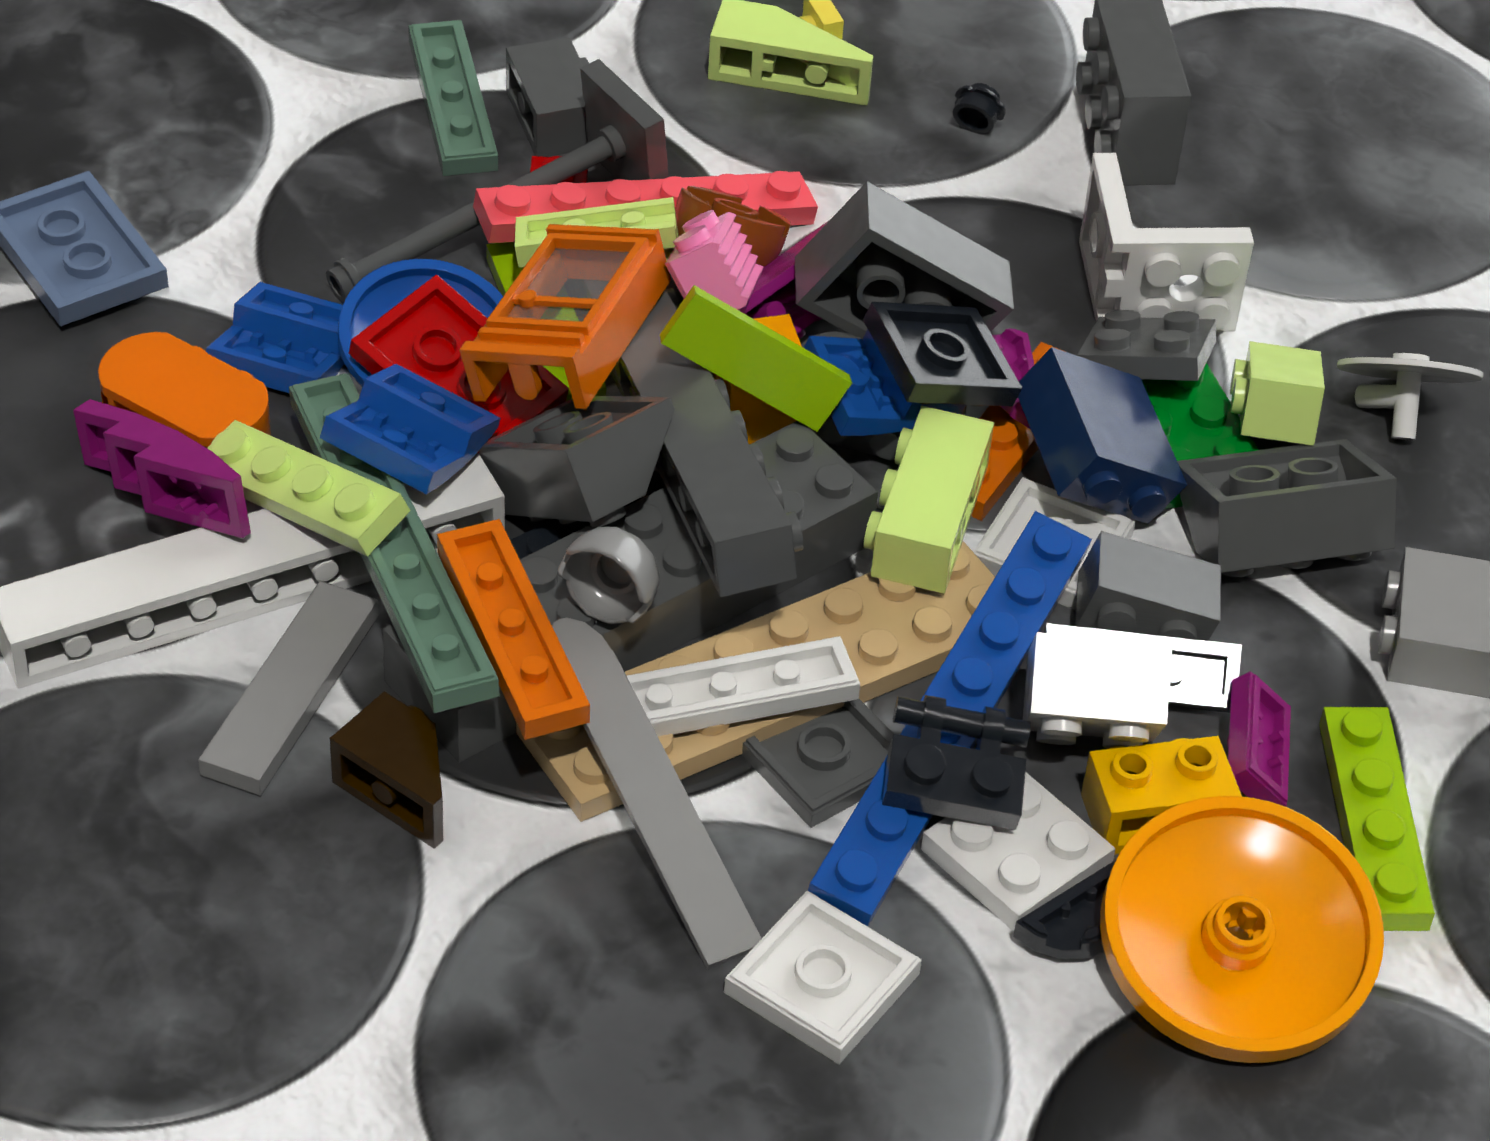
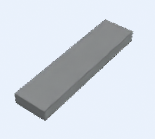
[198,581,379,796]

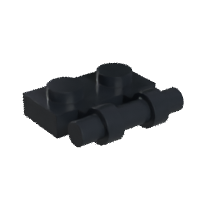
[882,695,1031,830]

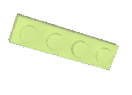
[207,420,411,557]

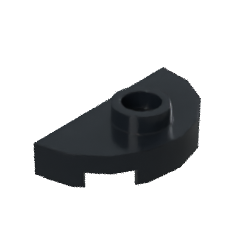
[1013,859,1117,959]

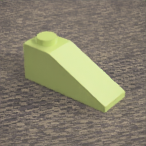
[708,0,873,106]

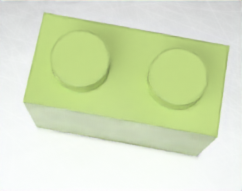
[1230,341,1325,446]

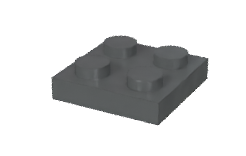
[1077,310,1216,381]

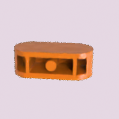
[98,332,271,448]

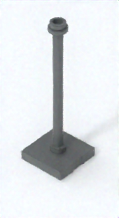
[326,59,669,302]

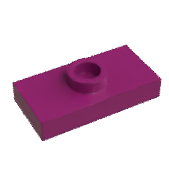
[1227,671,1291,807]

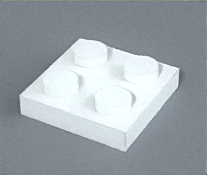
[921,772,1116,931]

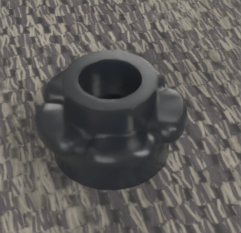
[953,83,1006,134]

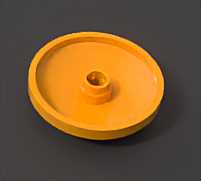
[1100,796,1384,1063]

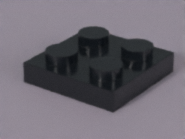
[863,301,1023,407]

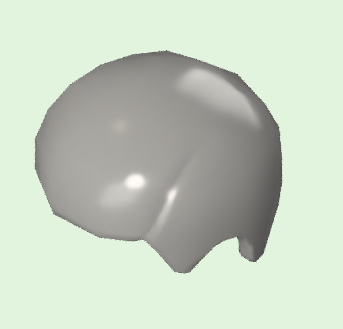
[557,527,660,624]

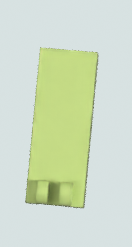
[515,197,679,267]

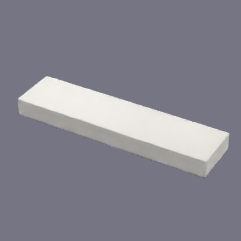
[627,636,860,736]

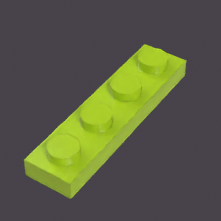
[1319,707,1435,931]

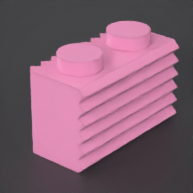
[665,210,764,310]

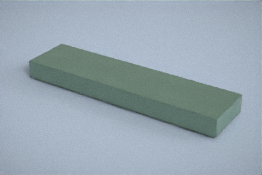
[408,20,498,176]

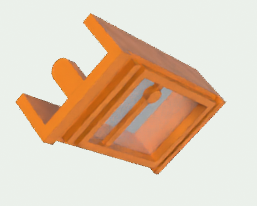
[459,224,671,409]

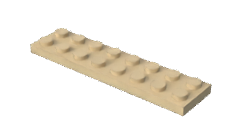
[516,541,995,822]

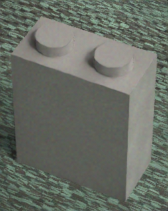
[1378,547,1490,698]

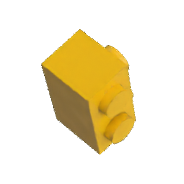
[1081,736,1242,855]

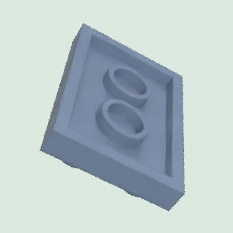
[0,171,169,326]

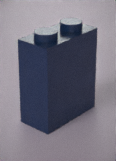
[1018,347,1187,524]

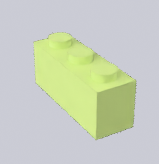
[864,406,994,594]

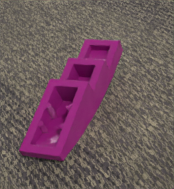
[73,399,251,538]

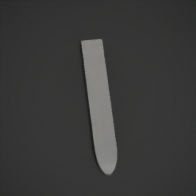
[552,617,762,969]

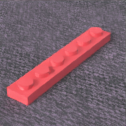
[473,171,818,243]

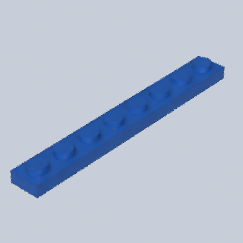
[808,511,1092,927]

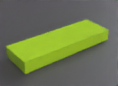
[660,285,852,432]

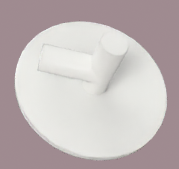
[1337,353,1483,440]

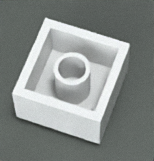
[1023,632,1172,748]

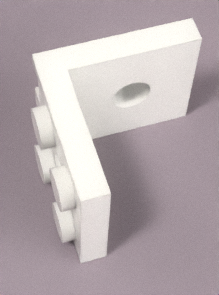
[1079,153,1254,332]

